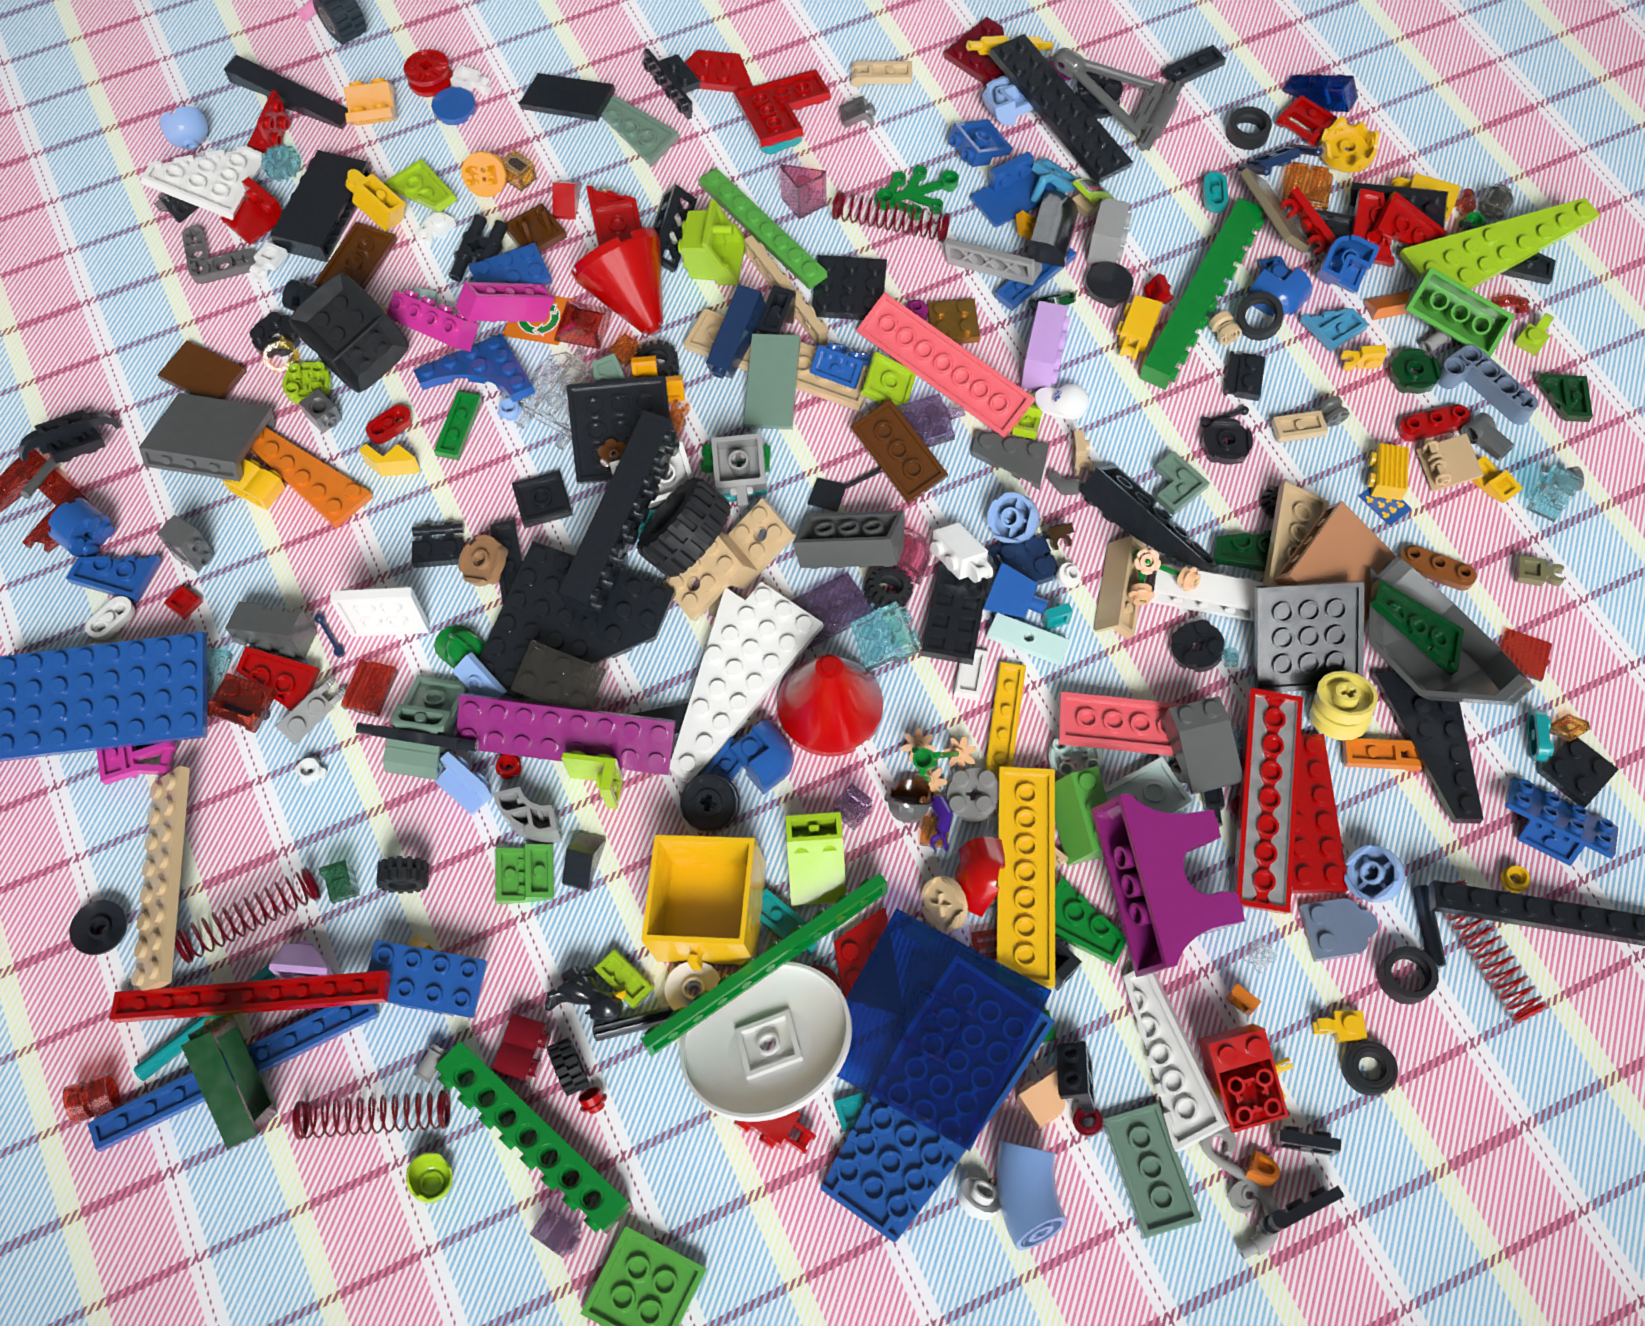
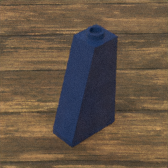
[706,284,766,379]

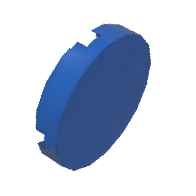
[431,87,476,125]

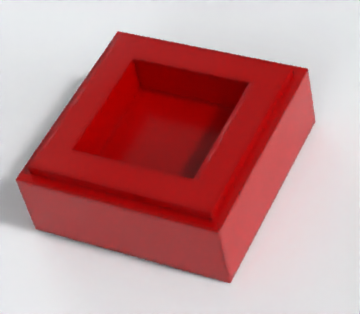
[164,585,203,620]

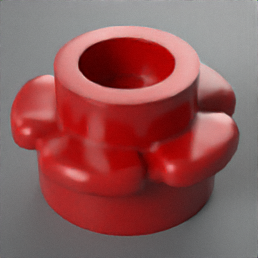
[495,754,522,780]
[578,1087,607,1114]

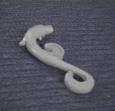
[1200,1126,1287,1260]

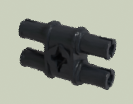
[448,214,508,282]

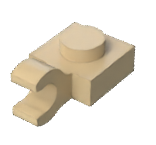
[1071,430,1094,476]

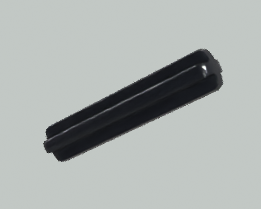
[1413,885,1446,968]
[592,1006,674,1041]

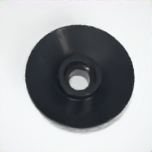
[69,900,128,956]

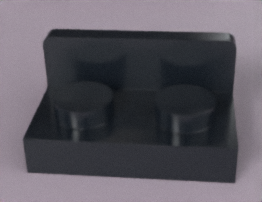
[1056,1041,1095,1113]

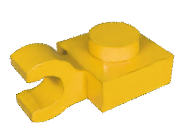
[1340,345,1387,371]
[1312,1011,1368,1043]

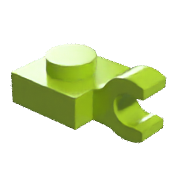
[1514,313,1555,356]

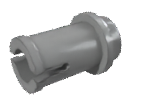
[1420,329,1452,354]
[413,1043,448,1083]

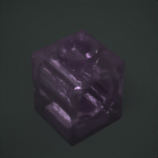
[834,783,873,831]
[530,1207,581,1259]

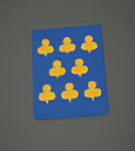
[1358,487,1412,525]

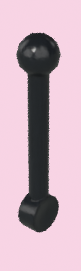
[1200,406,1249,428]

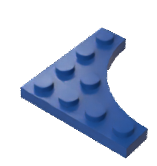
[413,334,535,403]

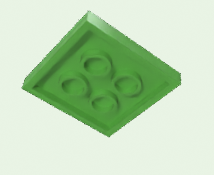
[580,1226,708,1326]

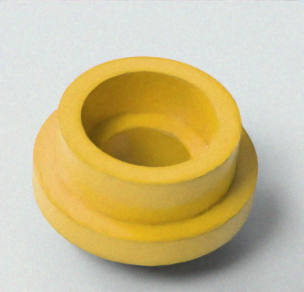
[1500,865,1530,893]

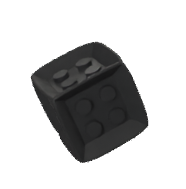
[289,273,409,393]

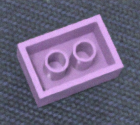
[1021,301,1070,391]

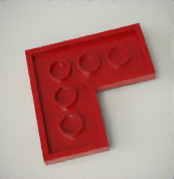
[733,69,831,147]

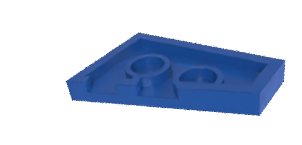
[66,555,162,603]

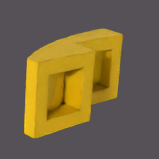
[1471,455,1523,503]

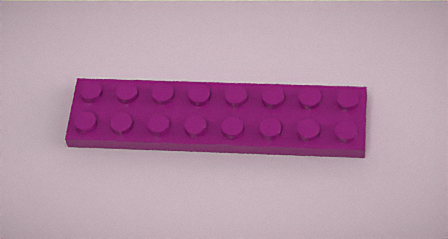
[456,693,676,775]

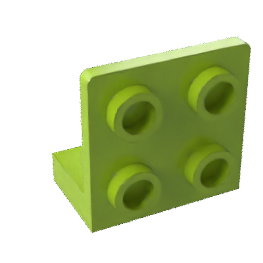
[561,751,623,809]

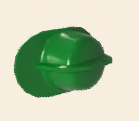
[434,625,486,669]

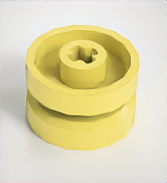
[1309,671,1378,740]

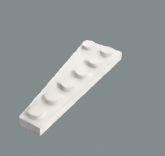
[1123,971,1230,1152]

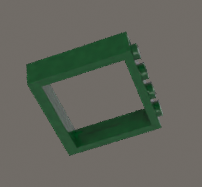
[181,1015,278,1149]

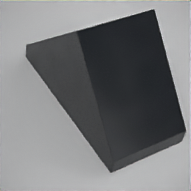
[562,833,606,892]

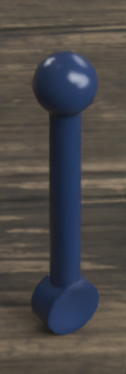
[315,613,345,658]

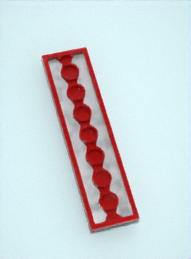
[1233,688,1303,914]

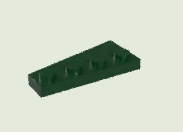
[1369,579,1464,675]

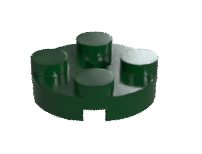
[1389,348,1441,394]

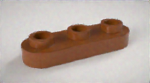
[1398,545,1477,591]

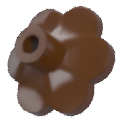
[598,439,626,468]

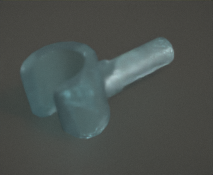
[1202,647,1238,667]

